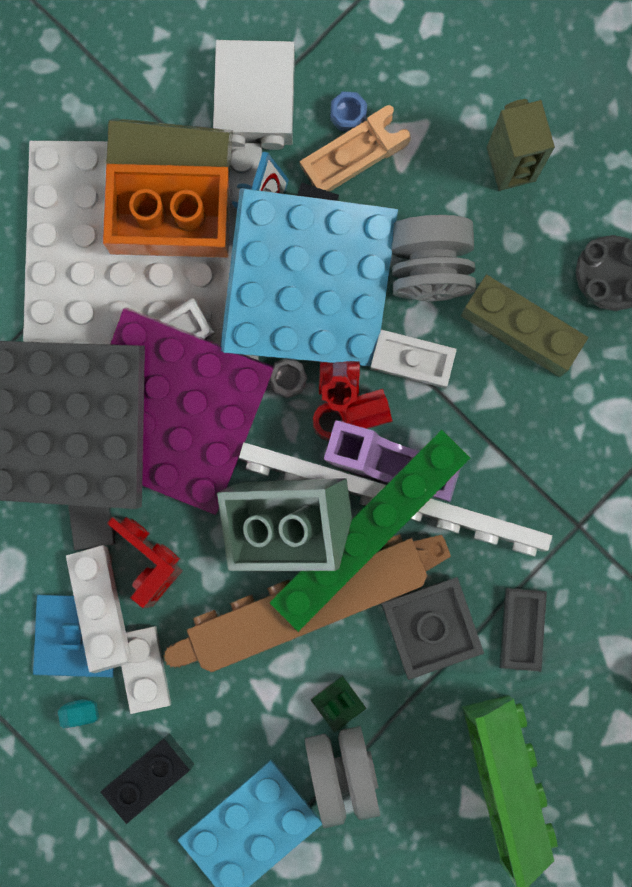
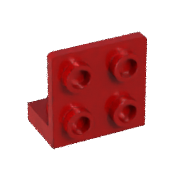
[107,517,183,608]

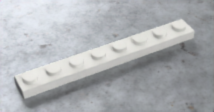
[239,442,553,557]

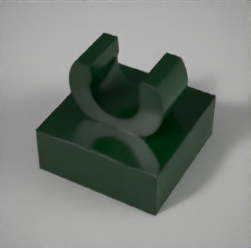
[310,675,367,733]

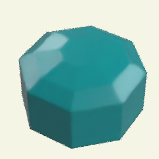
[57,699,99,728]

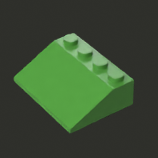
[462,695,558,887]

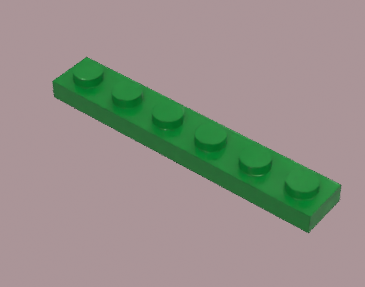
[270,430,470,632]

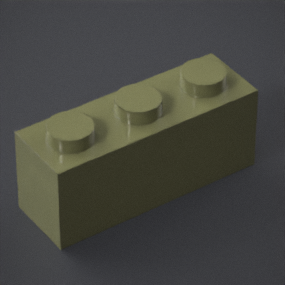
[487,99,555,191]
[106,118,233,176]
[461,274,589,377]

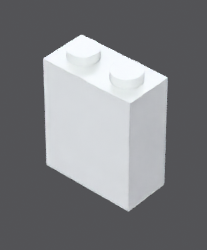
[213,40,295,150]

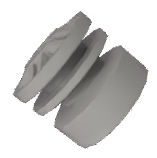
[392,215,476,301]

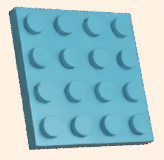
[220,188,398,366]

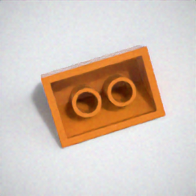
[103,164,230,258]

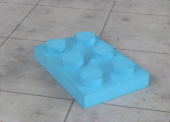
[178,759,322,887]

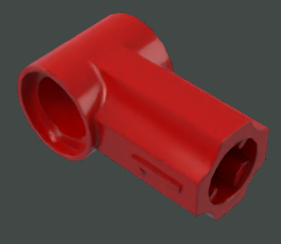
[319,361,360,411]
[313,389,393,442]

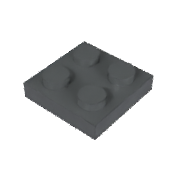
[381,577,484,680]

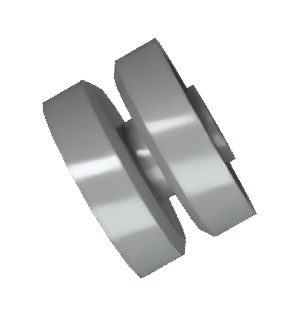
[305,726,380,828]

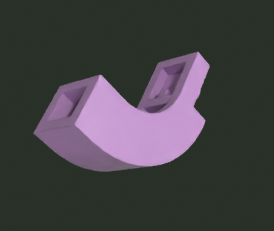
[324,420,461,502]

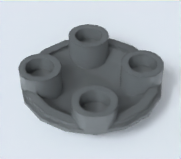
[575,235,632,311]

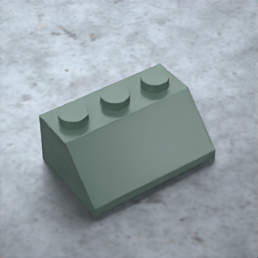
[217,478,352,571]

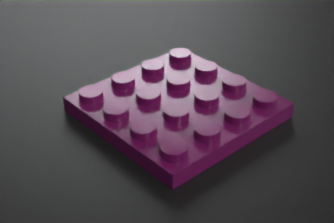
[110,307,275,515]

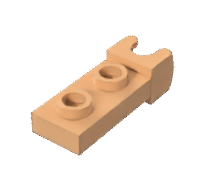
[300,105,411,192]

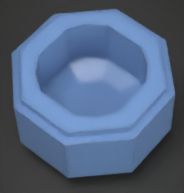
[330,92,367,132]

